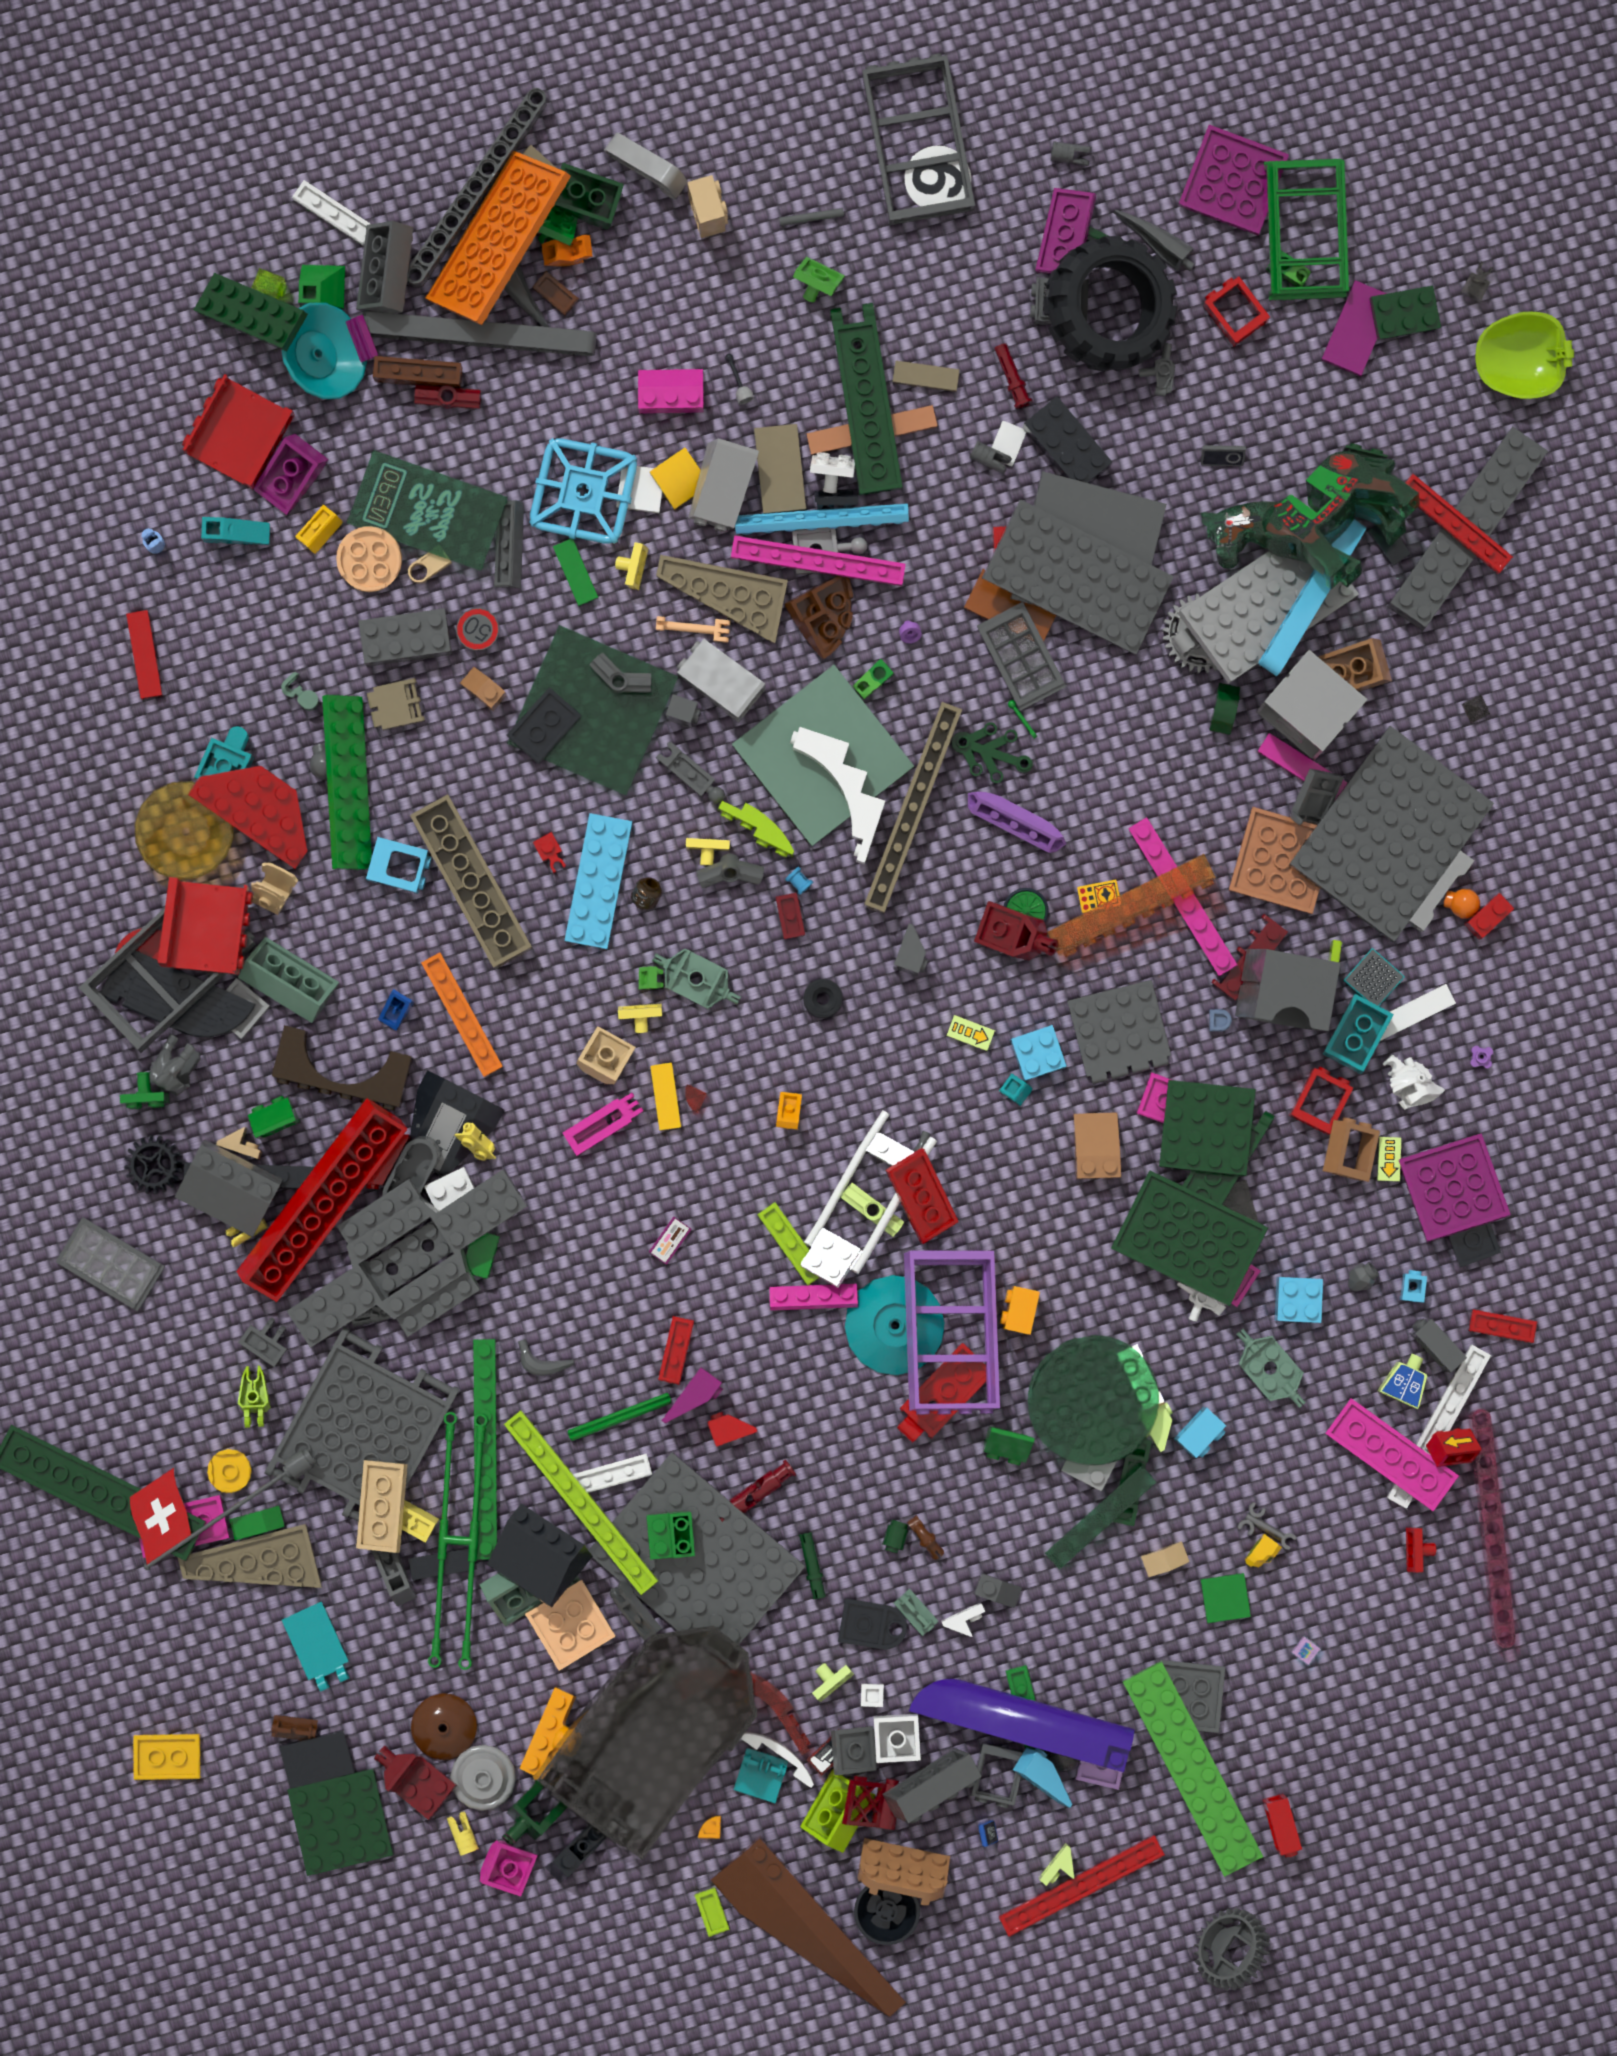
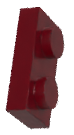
[775,892,805,940]

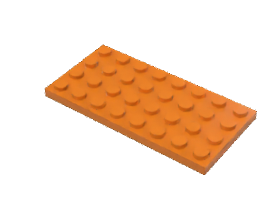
[425,151,571,325]

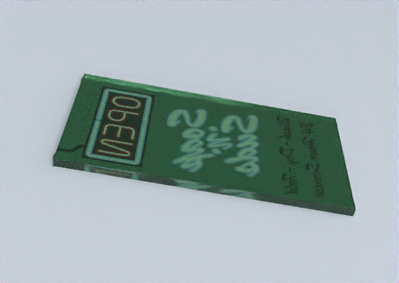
[347,450,508,571]

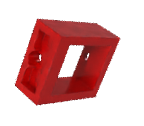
[1203,276,1270,347]
[1289,1067,1353,1135]
[1262,1794,1302,1858]

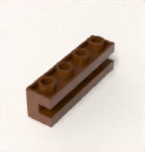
[373,356,463,388]

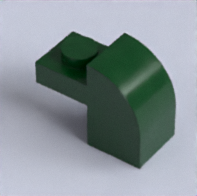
[1209,683,1240,735]

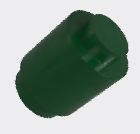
[882,1520,909,1554]

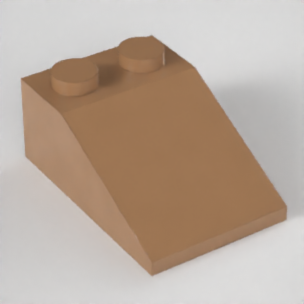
[1318,638,1392,691]
[1073,1113,1121,1179]

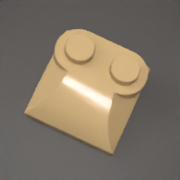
[576,1026,636,1085]

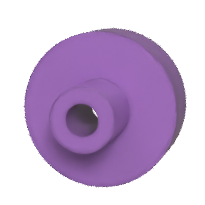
[899,620,922,643]

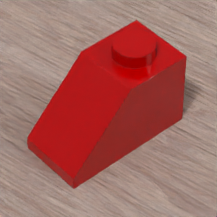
[707,1412,758,1447]

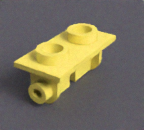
[455,1122,496,1161]

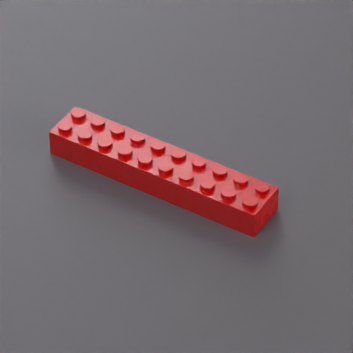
[236,1098,407,1302]

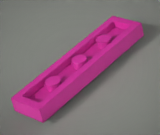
[769,1284,858,1311]

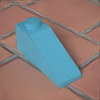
[1013,1747,1072,1808]

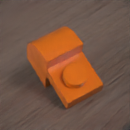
[541,235,593,266]

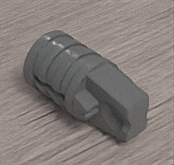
[352,1305,391,1327]

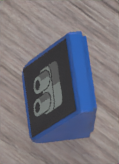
[978,1820,998,1847]

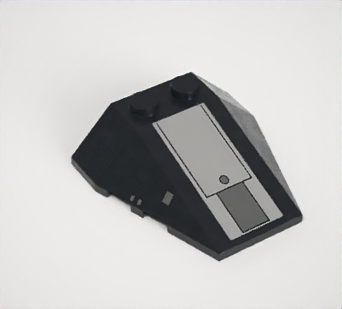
[409,1070,505,1177]

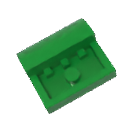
[646,1511,695,1560]

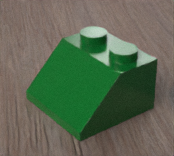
[248,1096,300,1140]

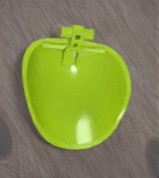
[1475,312,1574,399]

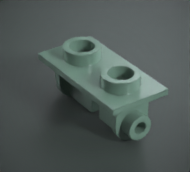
[893,1588,939,1636]

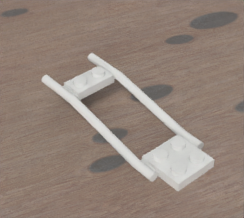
[801,1110,937,1288]

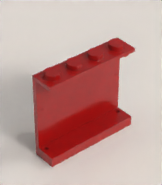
[182,374,295,490]
[158,877,253,975]

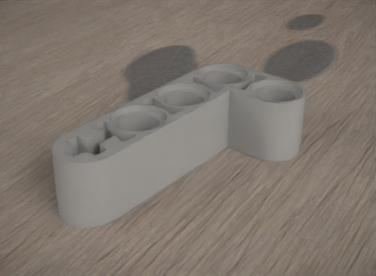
[604,132,688,200]

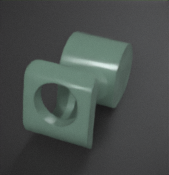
[281,672,320,711]

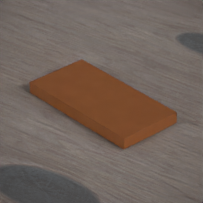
[964,569,1056,643]

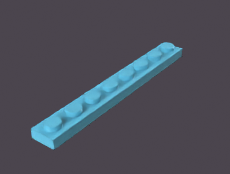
[735,504,909,535]

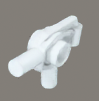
[1177,1282,1226,1322]

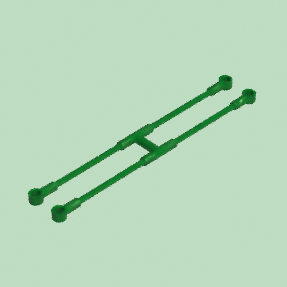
[428,1412,488,1670]

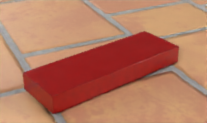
[1468,1309,1537,1343]
[658,1316,694,1385]

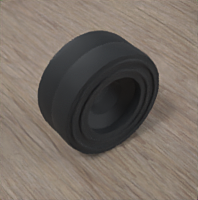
[803,979,843,1019]

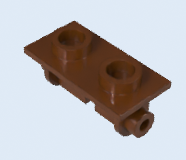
[271,1715,318,1740]

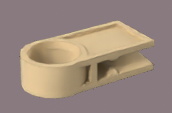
[408,545,452,584]

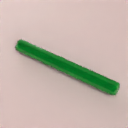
[568,1393,672,1441]

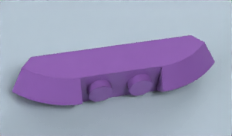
[968,792,1066,853]

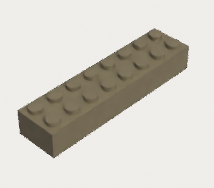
[410,794,533,969]

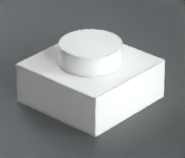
[861,1683,884,1707]

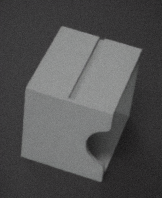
[1256,650,1368,761]

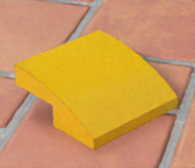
[650,448,701,510]

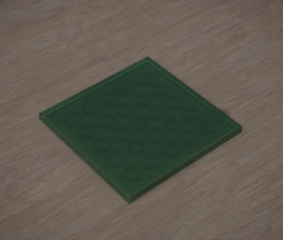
[507,625,679,796]

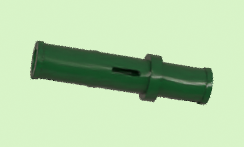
[799,1532,826,1600]

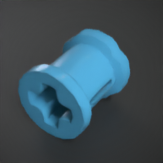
[785,867,814,896]

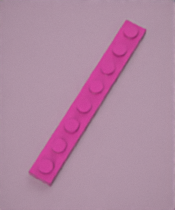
[731,536,906,586]
[1128,817,1238,977]

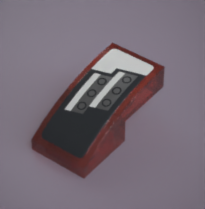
[807,1729,840,1776]

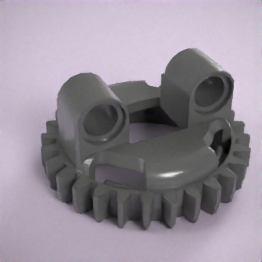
[1193,1908,1270,1991]

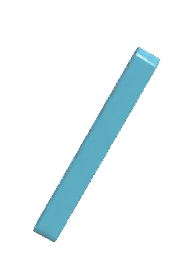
[1258,518,1367,676]

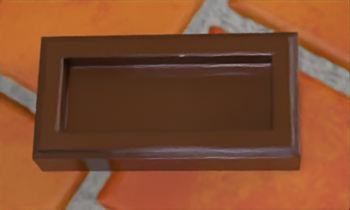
[532,271,579,316]

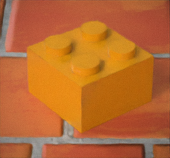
[1000,1286,1040,1335]

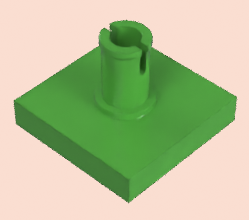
[793,257,845,302]

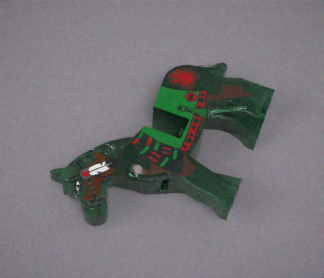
[1201,451,1420,590]

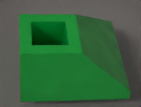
[298,265,346,309]

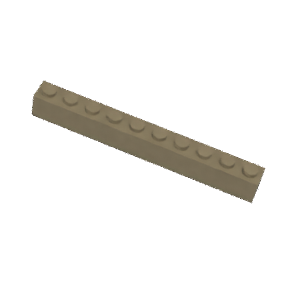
[864,702,962,914]

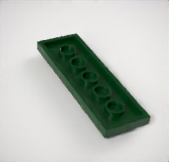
[193,273,308,352]

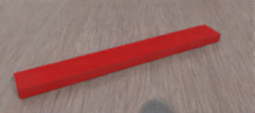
[998,1835,1165,1937]

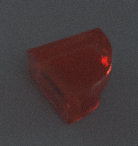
[685,1084,707,1113]

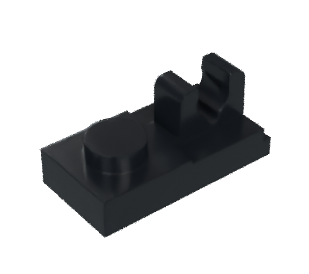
[814,489,858,510]

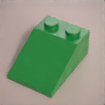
[983,1426,1035,1466]

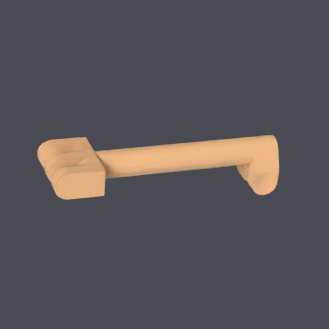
[655,616,731,643]

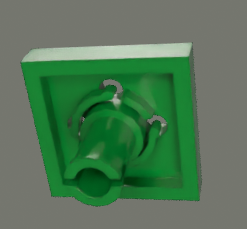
[538,206,578,246]
[120,1072,170,1109]

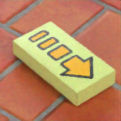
[946,1015,995,1051]
[1377,1137,1401,1181]

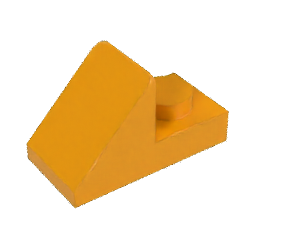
[776,1092,802,1130]

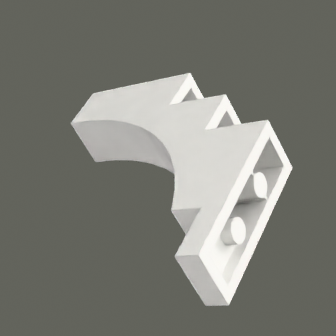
[790,727,885,864]

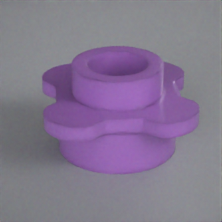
[1470,1046,1493,1068]

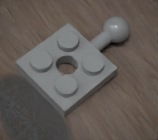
[792,527,867,575]

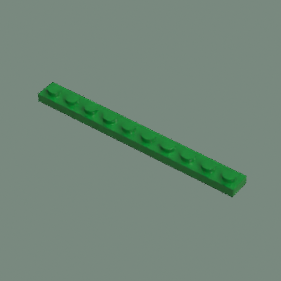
[473,1339,497,1559]

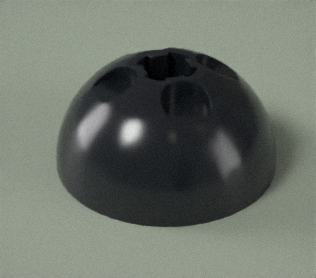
[854,1887,920,1945]

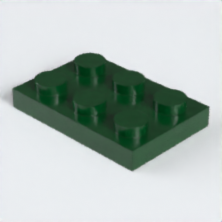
[1369,285,1441,340]

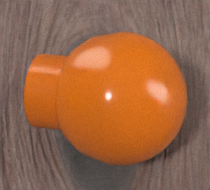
[1444,889,1480,919]

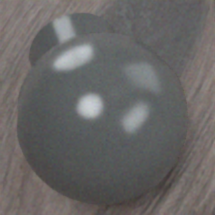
[310,743,327,780]

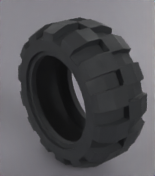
[1044,236,1178,372]

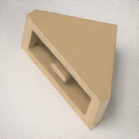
[1141,1541,1189,1577]

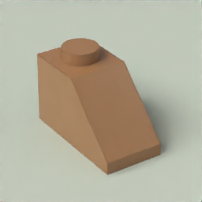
[460,667,507,711]

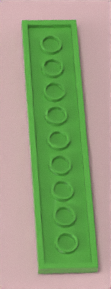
[1123,1661,1263,1877]

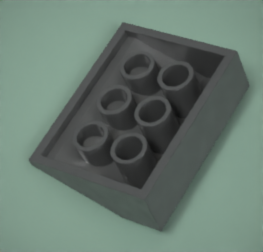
[175,1139,283,1237]

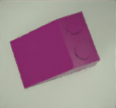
[253,434,329,515]
[662,1367,723,1423]

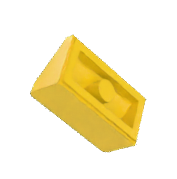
[295,505,343,554]

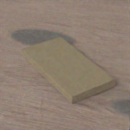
[754,424,806,514]

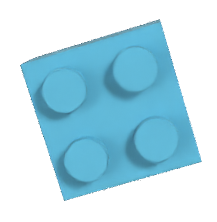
[1010,1025,1066,1081]
[1275,1277,1323,1323]
[1174,1407,1226,1458]

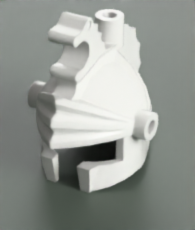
[1383,1055,1445,1110]

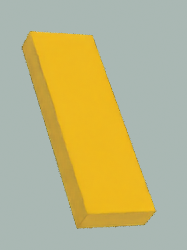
[650,1063,681,1131]

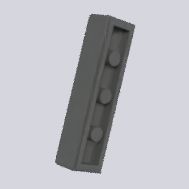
[494,500,524,588]

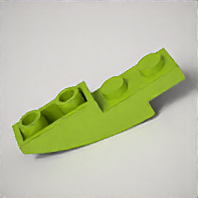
[718,801,794,858]

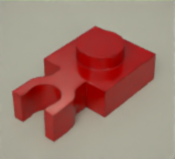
[533,832,566,873]

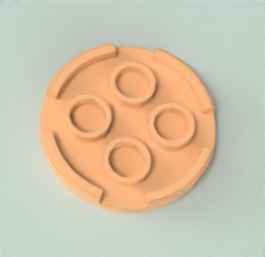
[336,526,402,592]

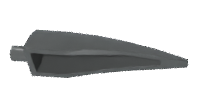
[1114,210,1195,271]
[504,264,549,327]

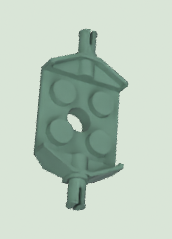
[652,949,741,1009]
[1236,1329,1306,1408]

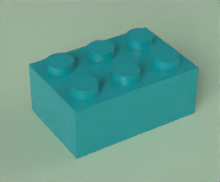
[1323,994,1394,1074]

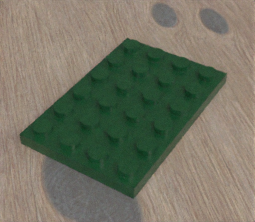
[1111,1170,1268,1307]

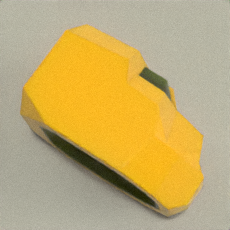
[1245,1534,1282,1568]

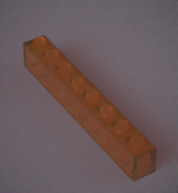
[1048,854,1217,958]

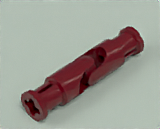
[720,1459,797,1522]

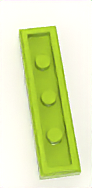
[757,1202,820,1285]

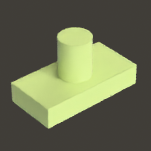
[812,1663,854,1702]

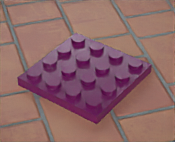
[1178,125,1289,236]
[1399,1133,1511,1243]

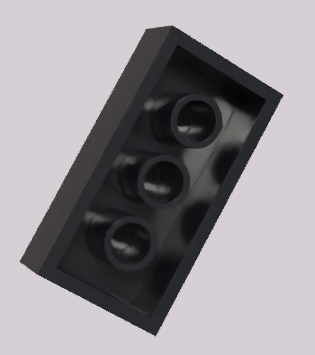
[1023,396,1112,484]

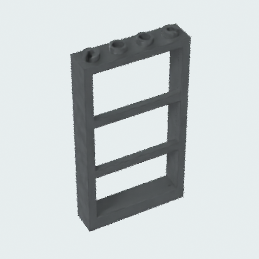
[862,54,975,226]
[79,880,256,1053]

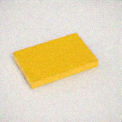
[133,1734,201,1780]

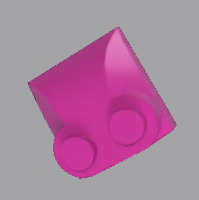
[480,1840,538,1897]

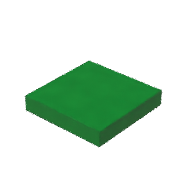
[1200,1573,1251,1623]

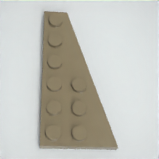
[656,555,788,644]
[178,1524,323,1588]

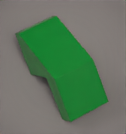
[229,1506,285,1540]

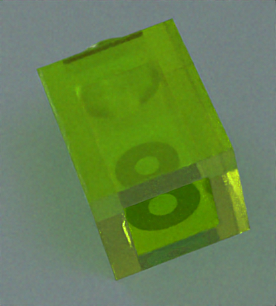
[251,268,287,300]

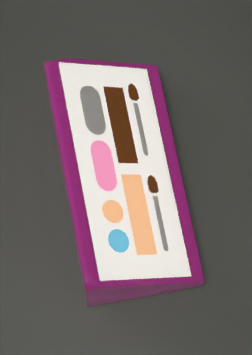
[649,1217,692,1265]

